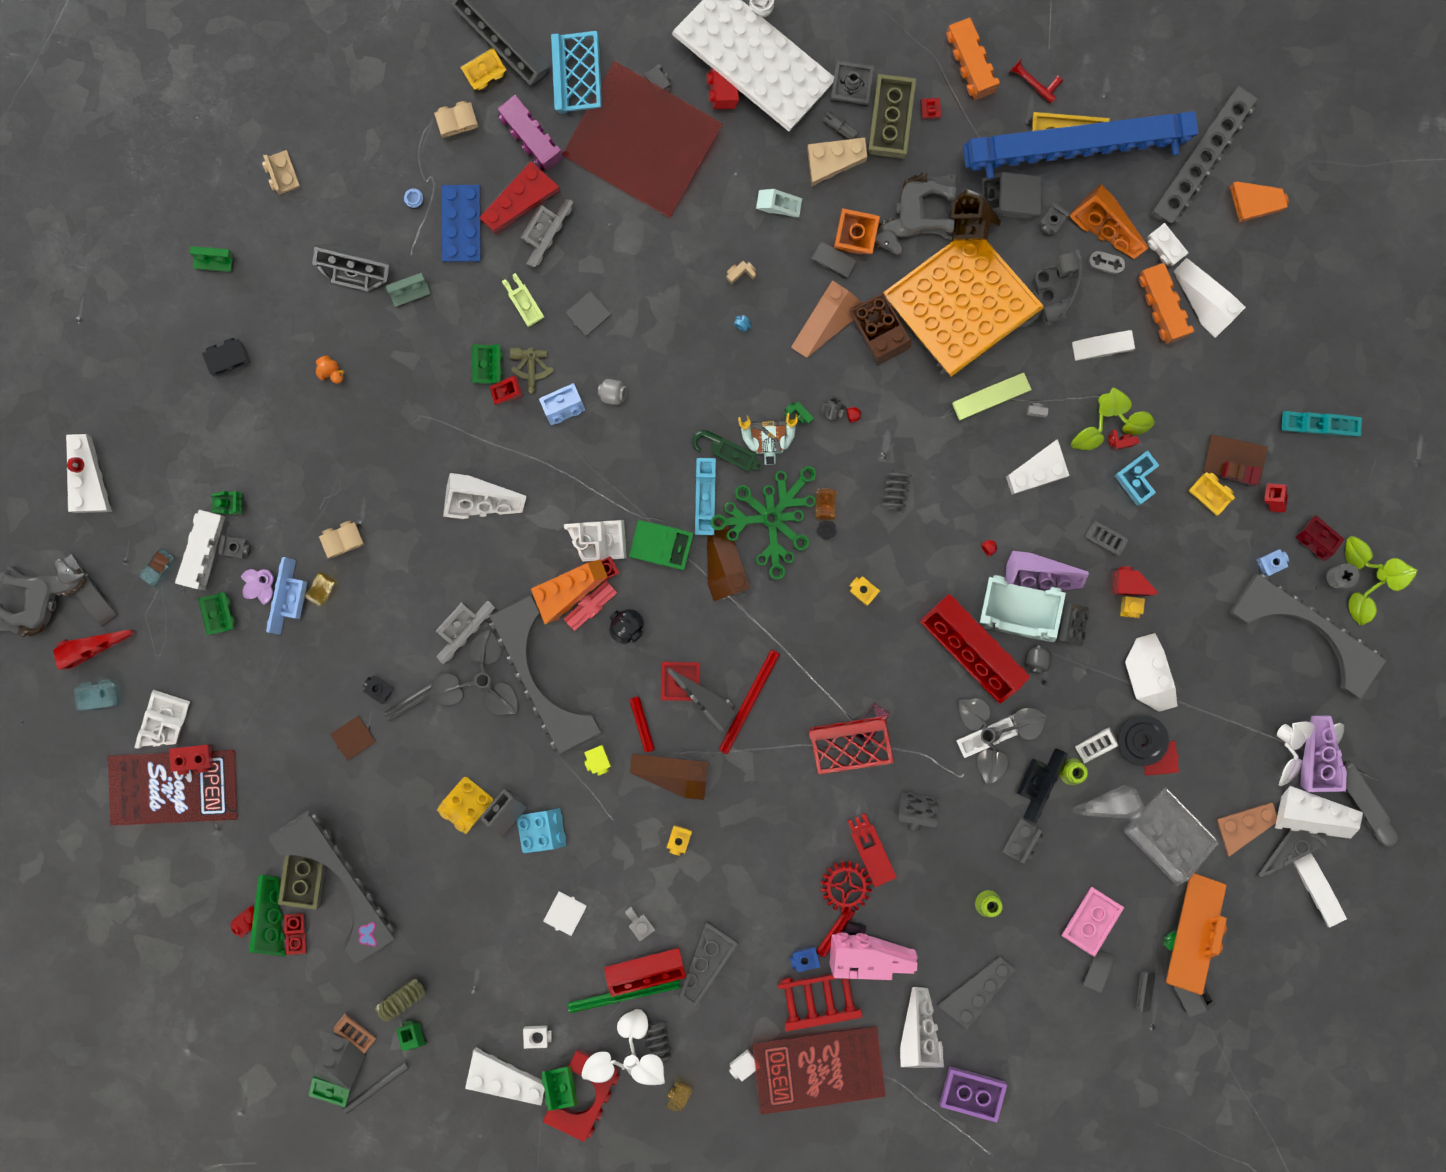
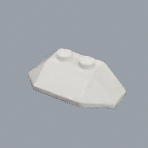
[1125,633,1177,712]

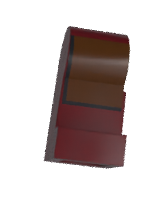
[1221,462,1262,486]

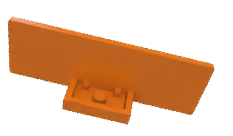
[1166,873,1227,995]

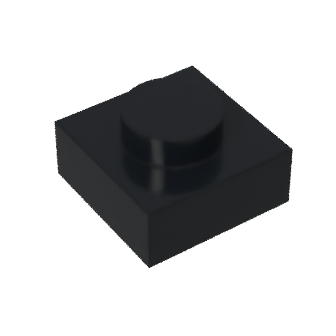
[843,921,866,935]

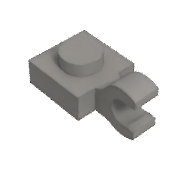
[625,907,655,941]

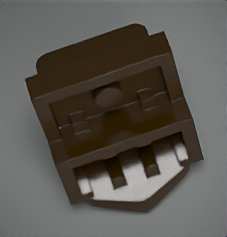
[951,189,1001,241]

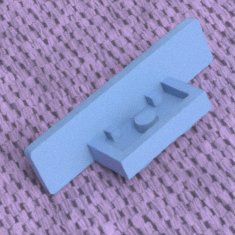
[266,557,307,635]

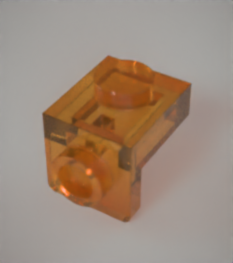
[816,488,836,519]

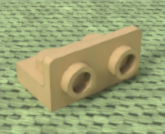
[262,150,301,195]

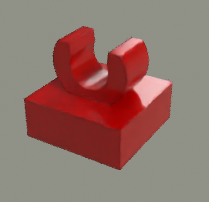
[920,98,941,119]

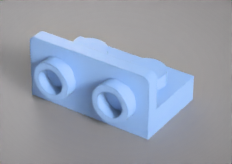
[539,383,585,425]

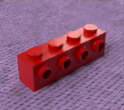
[604,948,686,997]

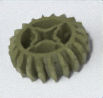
[375,979,426,1022]

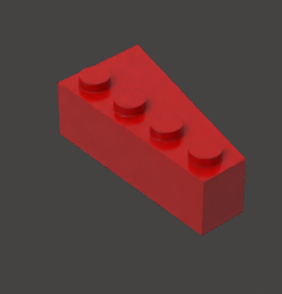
[479,162,560,234]

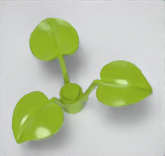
[1070,388,1155,450]
[1345,536,1418,626]

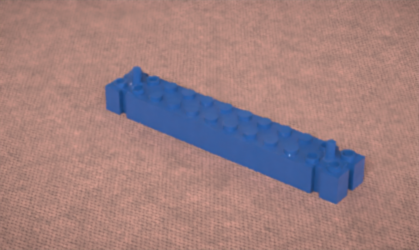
[963,111,1198,179]

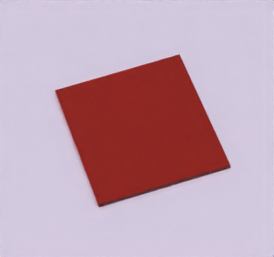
[562,61,723,217]

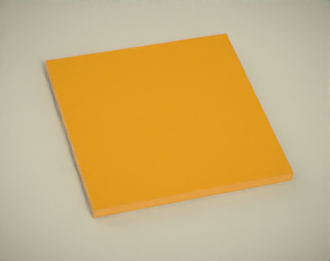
[883,240,1044,377]

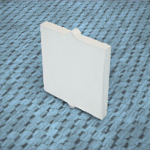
[543,891,587,936]

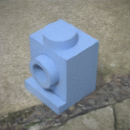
[1257,549,1289,576]

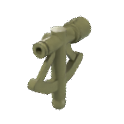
[510,347,554,394]

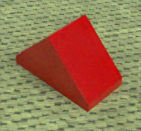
[490,375,523,405]

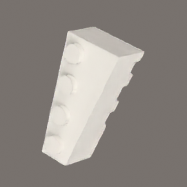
[465,1047,545,1105]

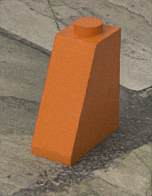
[1229,181,1289,222]

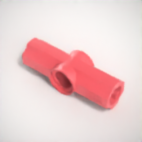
[564,581,617,631]

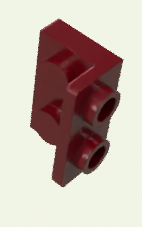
[1296,515,1345,561]

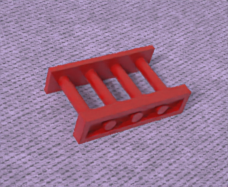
[778,973,863,1032]

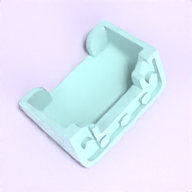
[979,575,1066,642]

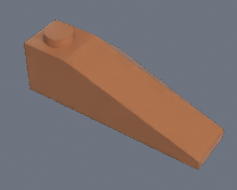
[791,281,863,358]

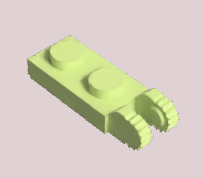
[502,273,545,328]

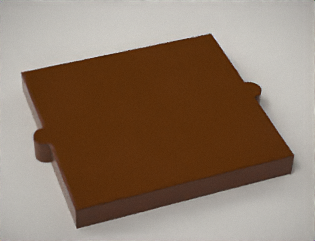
[330,716,376,761]

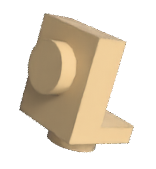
[726,261,756,285]

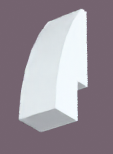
[1072,330,1135,361]

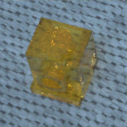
[666,1079,693,1112]

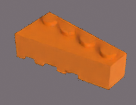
[946,17,1000,100]
[1138,263,1194,344]
[531,559,608,624]

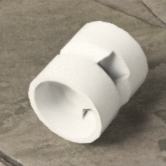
[749,0,774,18]

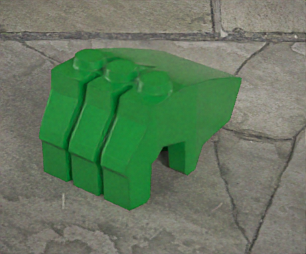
[211,491,242,515]

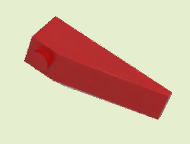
[53,630,136,670]

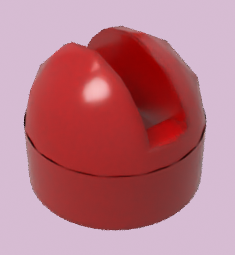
[846,407,861,423]
[67,457,85,473]
[981,540,998,557]

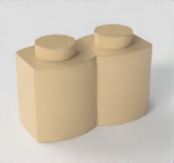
[434,101,478,138]
[319,521,365,559]

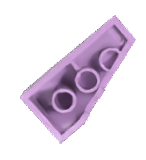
[1005,551,1089,591]
[1300,715,1347,792]

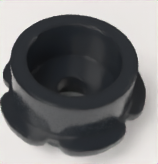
[818,521,836,540]

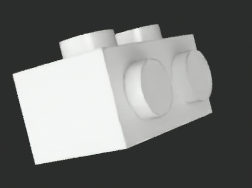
[1146,223,1188,268]

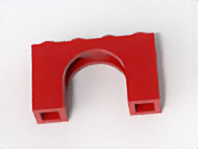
[543,1049,620,1142]

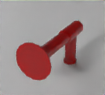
[1008,58,1063,104]

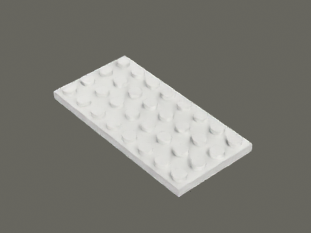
[672,0,834,132]

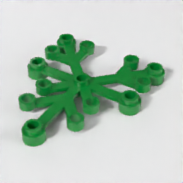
[710,466,816,580]

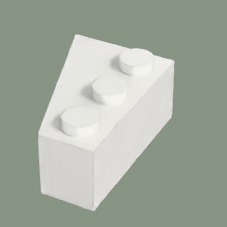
[1006,439,1069,495]

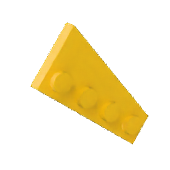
[1032,112,1110,131]

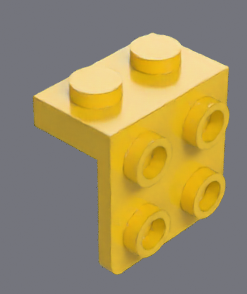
[437,777,493,834]

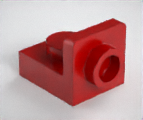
[1108,429,1140,451]

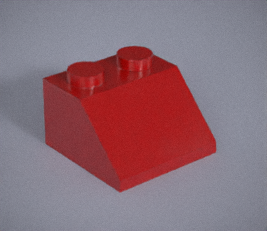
[1112,566,1157,596]

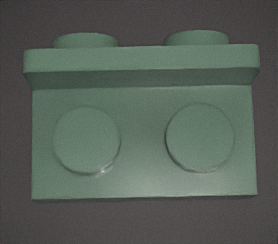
[386,273,430,307]

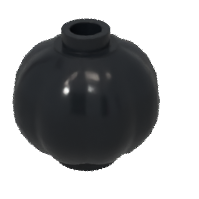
[609,609,644,644]

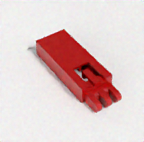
[847,813,897,887]

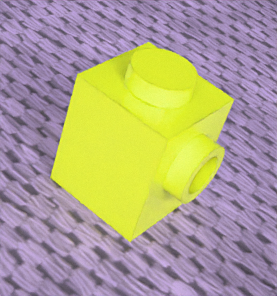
[584,745,611,776]

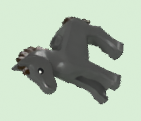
[874,173,956,255]
[0,559,89,637]

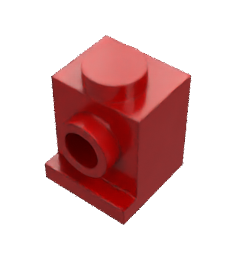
[1264,483,1288,513]

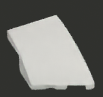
[564,520,627,561]
[134,690,191,749]

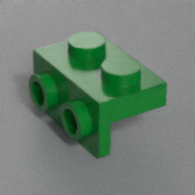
[472,344,503,384]
[198,592,234,636]
[542,1066,578,1111]

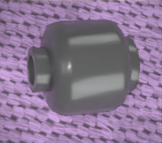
[1025,645,1052,675]

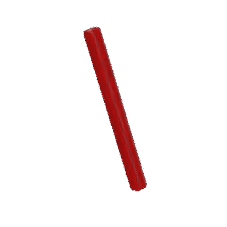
[719,650,780,754]

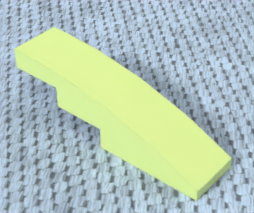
[952,373,1031,420]

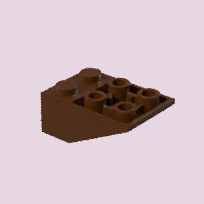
[850,293,911,365]

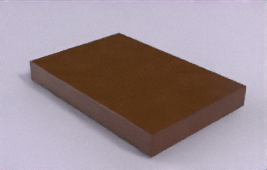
[1203,435,1268,484]

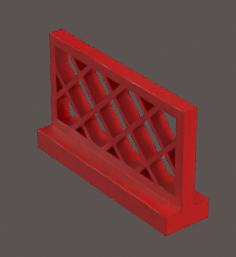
[809,716,894,774]

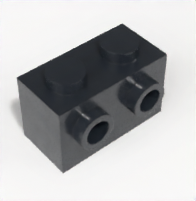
[202,338,250,377]

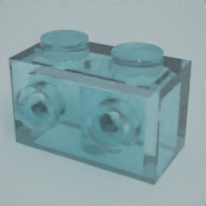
[74,679,119,711]

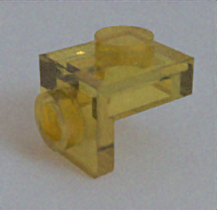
[305,572,336,606]

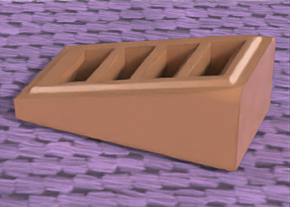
[333,1013,376,1054]

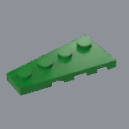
[249,875,286,957]

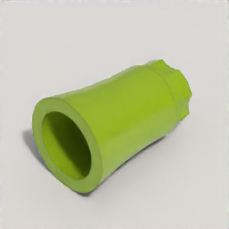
[1059,758,1088,785]
[975,890,1003,917]

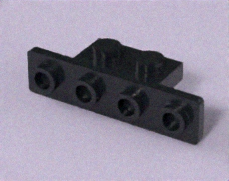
[1017,748,1068,823]

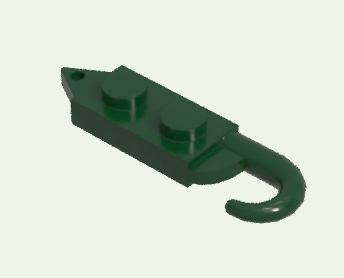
[692,430,763,472]

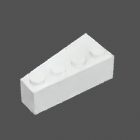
[66,434,112,513]
[175,510,225,590]
[1275,786,1363,839]

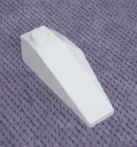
[1173,258,1246,338]
[443,473,526,519]
[900,987,944,1068]

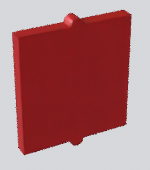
[1142,741,1179,776]

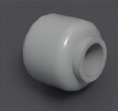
[598,379,627,405]

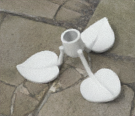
[1277,722,1345,786]
[582,1009,665,1085]

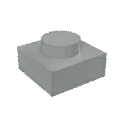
[1026,403,1049,418]

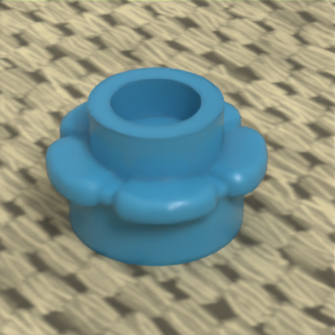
[733,315,751,332]

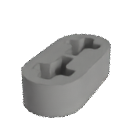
[1088,251,1125,274]

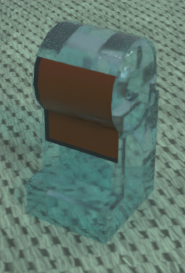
[138,548,174,586]

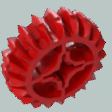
[820,861,872,913]

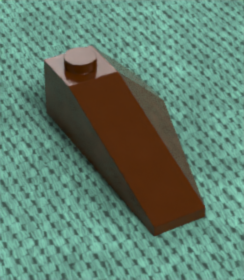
[707,519,750,601]
[630,754,708,800]

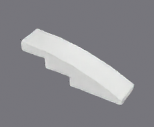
[956,714,1019,758]
[1293,853,1347,928]

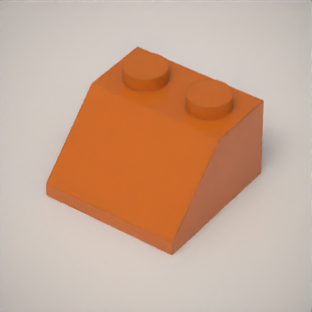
[834,208,880,254]

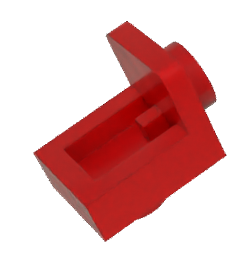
[229,906,254,938]

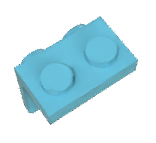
[517,808,567,853]

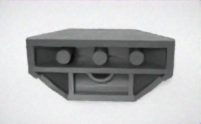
[312,242,390,292]

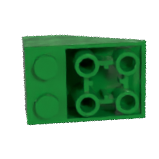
[629,520,694,571]

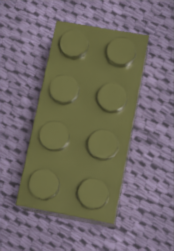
[867,74,916,159]
[278,831,331,910]

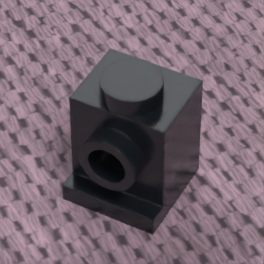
[363,675,395,704]

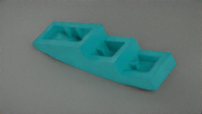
[1282,411,1362,437]

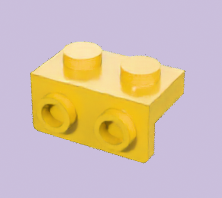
[460,48,507,90]
[1188,472,1235,516]

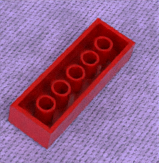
[919,594,1030,704]

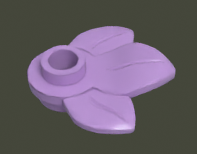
[241,569,274,605]

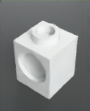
[523,1026,552,1049]
[729,1049,760,1081]

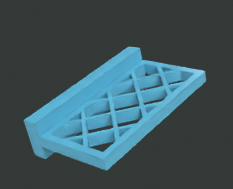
[551,31,602,114]

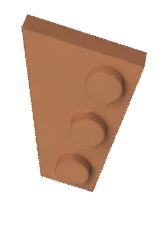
[1216,803,1277,856]

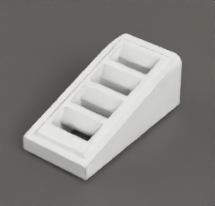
[1075,727,1119,764]

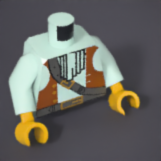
[738,413,798,465]

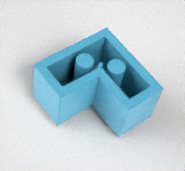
[1114,450,1159,506]

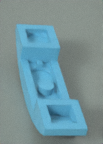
[695,458,716,535]

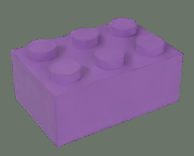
[939,1066,1007,1123]

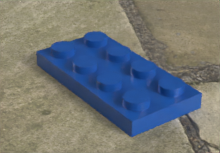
[442,185,481,262]

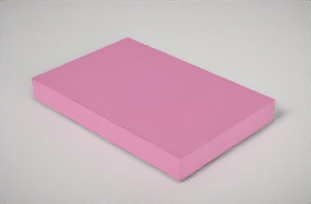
[1061,887,1124,957]

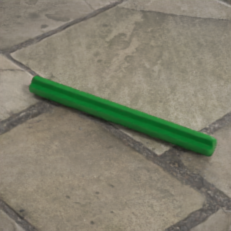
[567,980,681,1013]

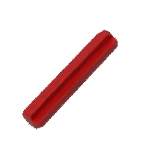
[630,696,655,752]
[816,907,855,958]

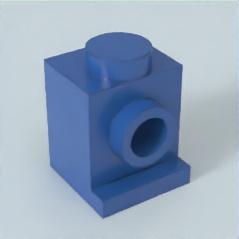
[790,947,820,973]

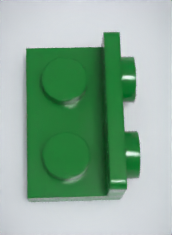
[190,246,233,272]
[308,1076,351,1107]

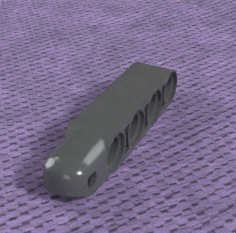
[1344,761,1399,848]

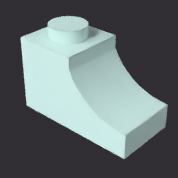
[756,189,802,217]

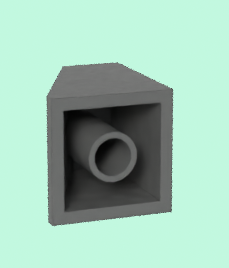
[982,172,1043,218]

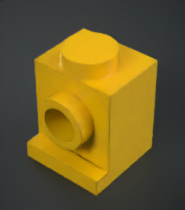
[849,576,880,606]
[1120,596,1145,618]
[667,825,692,856]

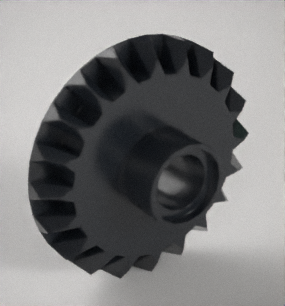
[1118,715,1169,766]

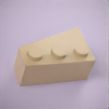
[807,138,867,186]

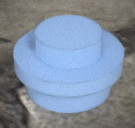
[404,188,423,208]

